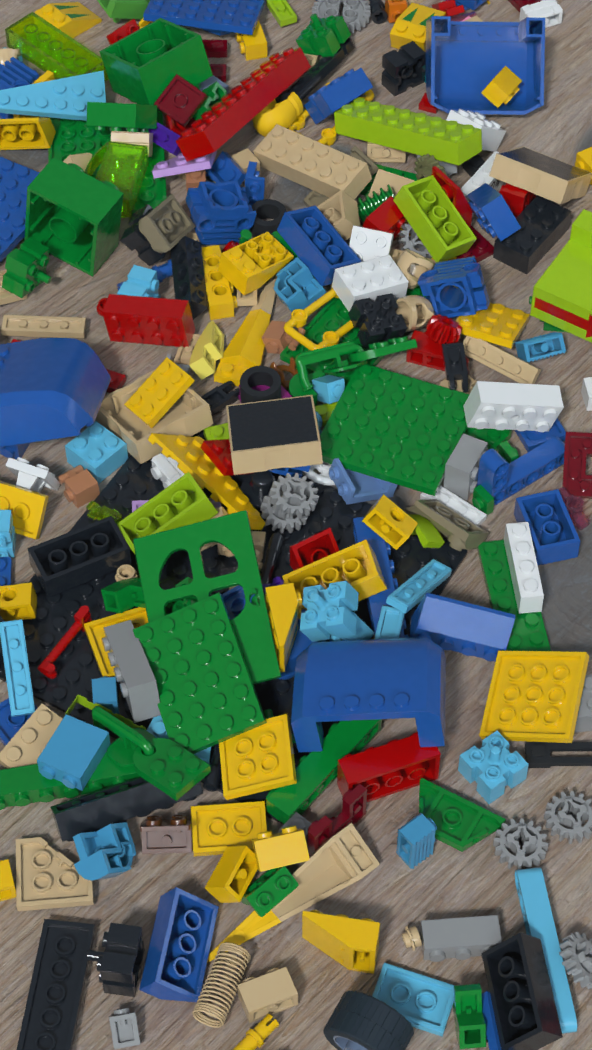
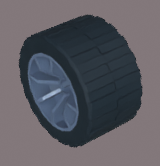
[323,991,414,1050]

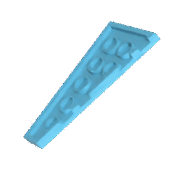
[0,70,106,121]

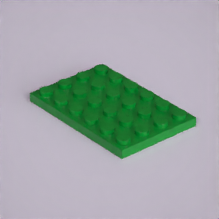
[133,593,267,754]

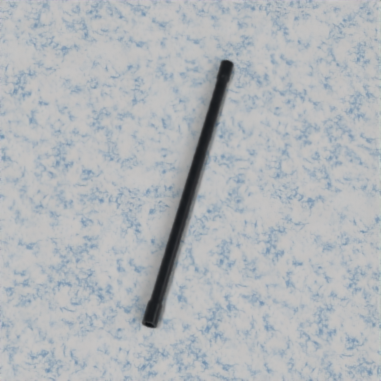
[203,533,284,792]

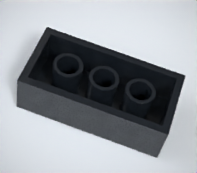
[493,195,572,275]
[27,516,132,597]
[481,932,563,1050]

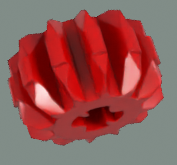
[425,314,462,346]

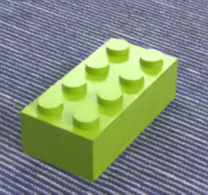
[393,175,477,263]
[117,472,218,555]

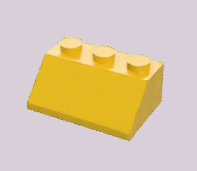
[0,117,56,150]

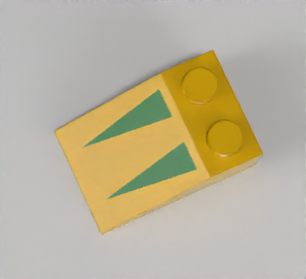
[35,2,102,46]
[390,2,446,52]
[265,583,302,672]

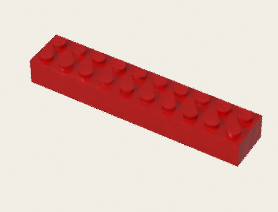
[176,47,311,161]

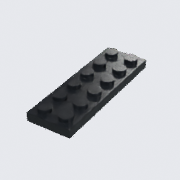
[17,919,96,1050]

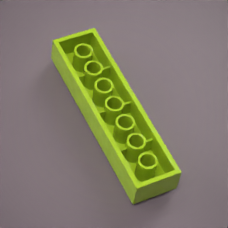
[334,98,482,166]

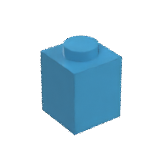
[92,676,119,714]

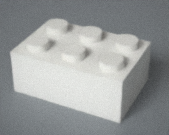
[446,108,506,152]
[332,255,409,312]

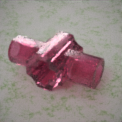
[559,487,591,531]

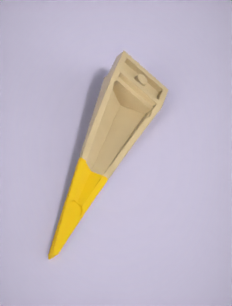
[207,823,380,963]

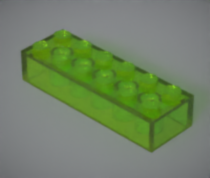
[5,12,109,82]

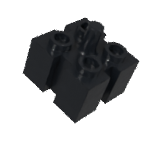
[381,41,426,96]
[120,204,166,266]
[348,293,408,349]
[86,923,145,997]

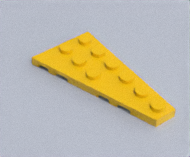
[148,433,266,530]

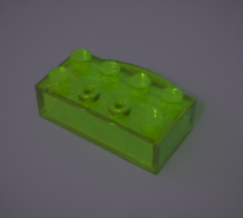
[85,141,149,218]

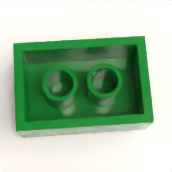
[86,102,157,133]

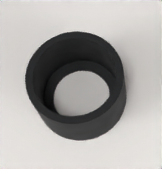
[249,199,287,238]
[240,366,281,403]

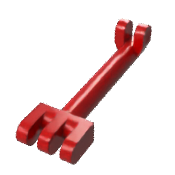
[38,605,92,679]

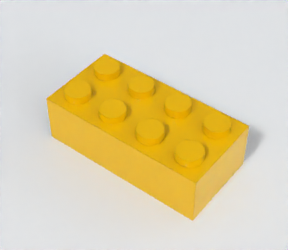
[282,540,387,611]

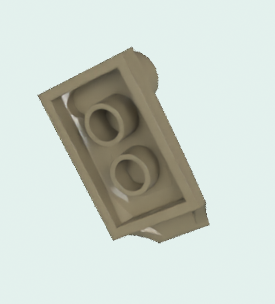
[139,194,196,253]
[405,499,489,551]

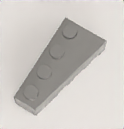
[102,620,161,723]

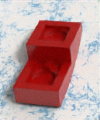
[432,0,465,16]

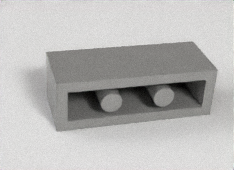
[420,915,502,962]

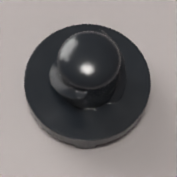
[241,470,279,510]

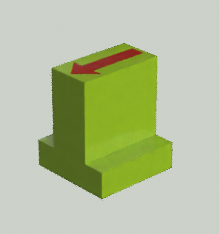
[530,209,592,343]

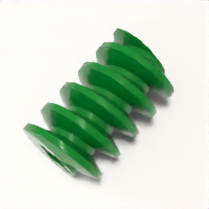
[357,184,395,223]

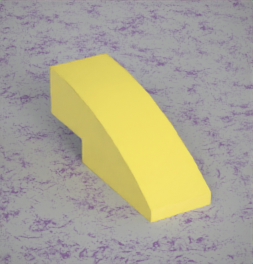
[189,320,225,380]

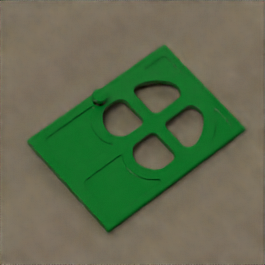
[133,510,282,684]

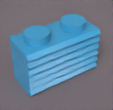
[515,332,566,363]
[396,813,437,869]

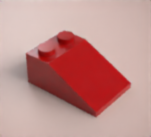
[432,166,473,227]

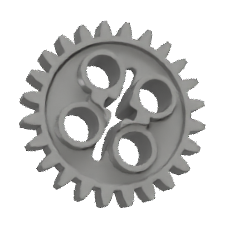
[312,0,371,33]

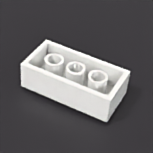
[463,381,564,432]

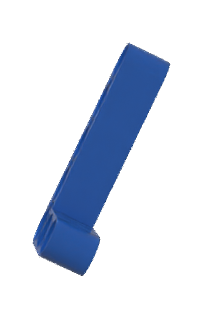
[477,436,565,505]

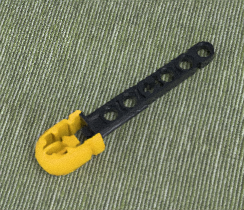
[252,38,355,137]

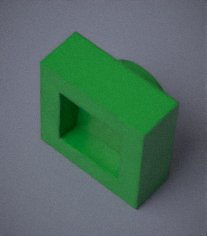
[498,440,519,463]
[472,484,494,515]

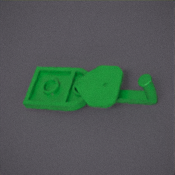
[295,336,417,392]
[92,706,211,801]

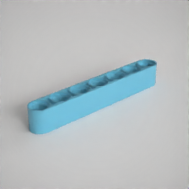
[514,867,577,1034]

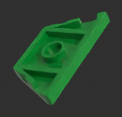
[419,778,506,852]

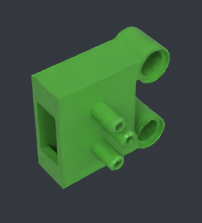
[97,0,150,23]

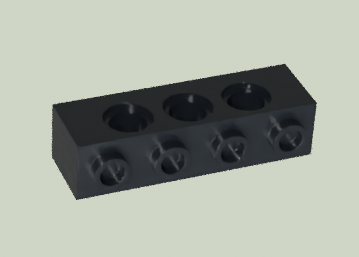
[170,236,208,320]

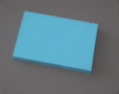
[372,962,455,1037]

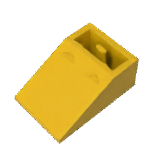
[218,232,294,295]
[302,910,380,974]

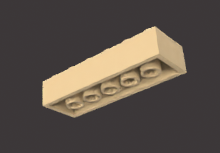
[253,124,372,200]

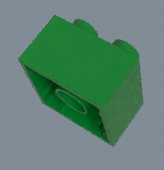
[99,18,213,112]
[24,157,124,277]

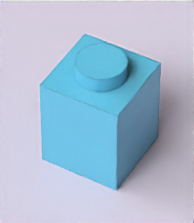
[312,375,345,404]

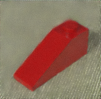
[406,330,469,371]

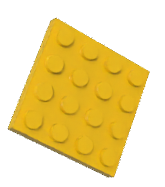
[479,651,589,743]

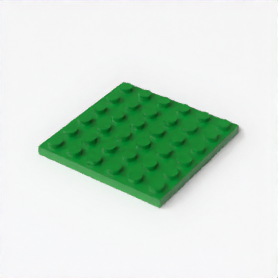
[320,364,470,496]

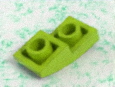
[408,514,445,548]

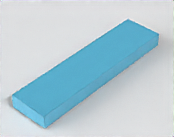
[386,559,452,614]
[0,619,35,717]

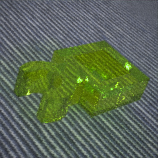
[86,501,122,524]

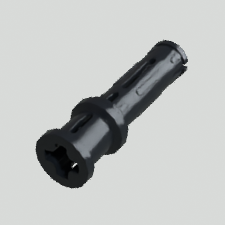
[369,0,388,24]

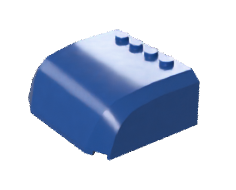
[426,16,545,115]
[0,338,111,447]
[291,637,446,752]

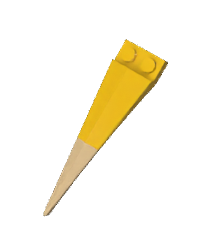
[214,270,280,387]

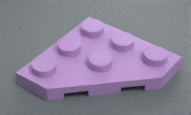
[152,151,217,179]

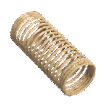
[192,942,251,1028]

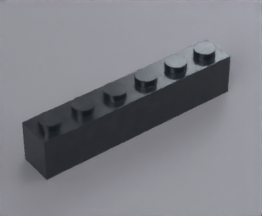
[51,777,204,842]

